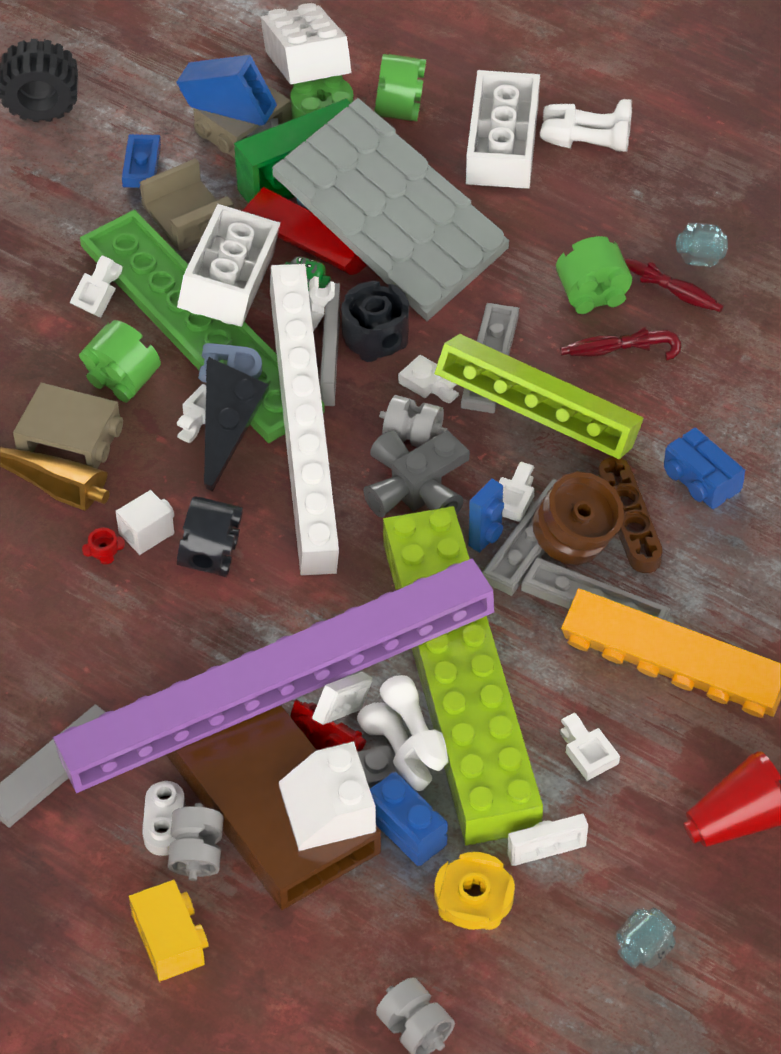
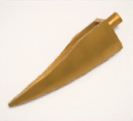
[0,447,110,511]

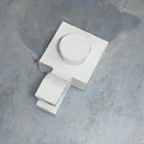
[70,255,123,318]
[309,277,335,331]
[398,355,459,403]
[177,384,206,443]
[499,462,534,522]
[560,713,620,781]

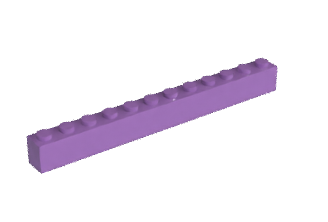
[53,558,494,793]

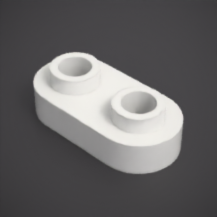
[143,781,185,856]

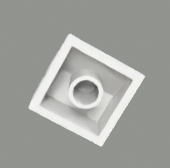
[279,742,376,851]

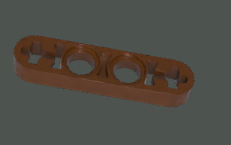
[598,457,663,573]

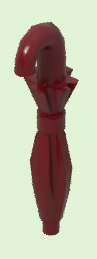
[624,258,723,313]
[560,326,681,361]

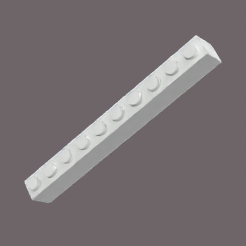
[270,264,339,576]

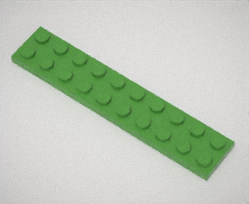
[80,210,325,443]

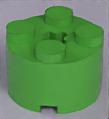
[374,54,426,122]
[291,75,354,120]
[556,236,632,314]
[79,320,161,403]

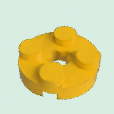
[434,852,515,930]

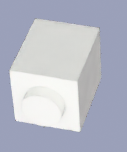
[116,490,175,555]

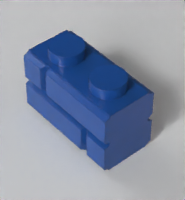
[664,427,745,510]
[370,772,448,866]

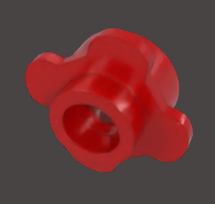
[82,528,125,564]

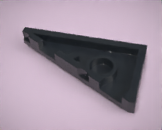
[204,357,269,491]

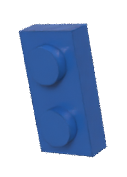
[122,134,161,188]
[468,479,504,553]

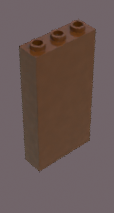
[166,705,381,910]

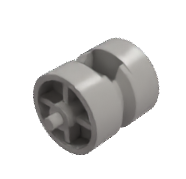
[379,395,447,448]
[168,803,224,881]
[376,978,455,1054]

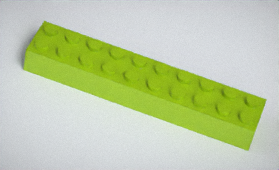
[383,506,543,846]

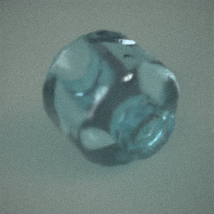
[676,223,728,267]
[616,907,676,969]

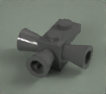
[363,430,470,518]

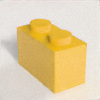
[129,880,208,982]

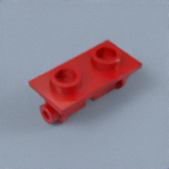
[290,699,366,752]

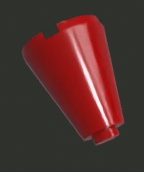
[683,751,781,847]

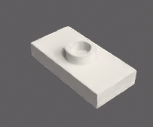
[312,672,372,725]
[507,814,588,866]

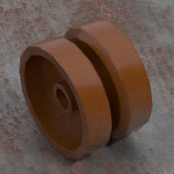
[532,471,624,565]

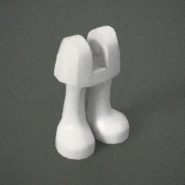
[540,99,632,152]
[357,675,448,791]

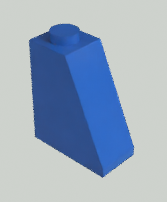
[176,55,277,125]

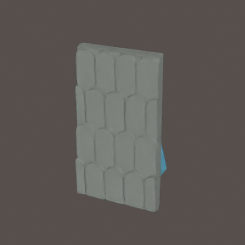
[273,98,509,321]

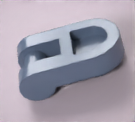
[198,343,262,382]

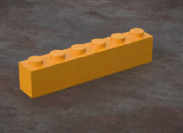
[561,588,781,718]

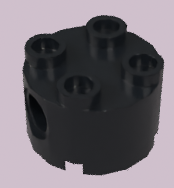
[341,281,409,362]
[177,496,243,577]

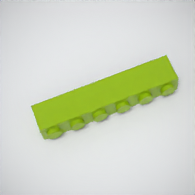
[434,334,644,459]

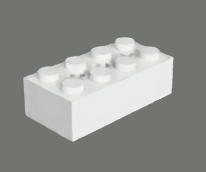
[260,3,351,85]
[466,70,540,189]
[177,204,280,327]

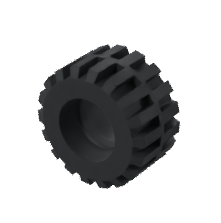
[0,39,78,122]

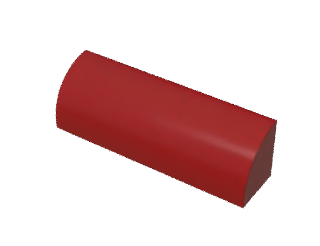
[242,187,367,275]

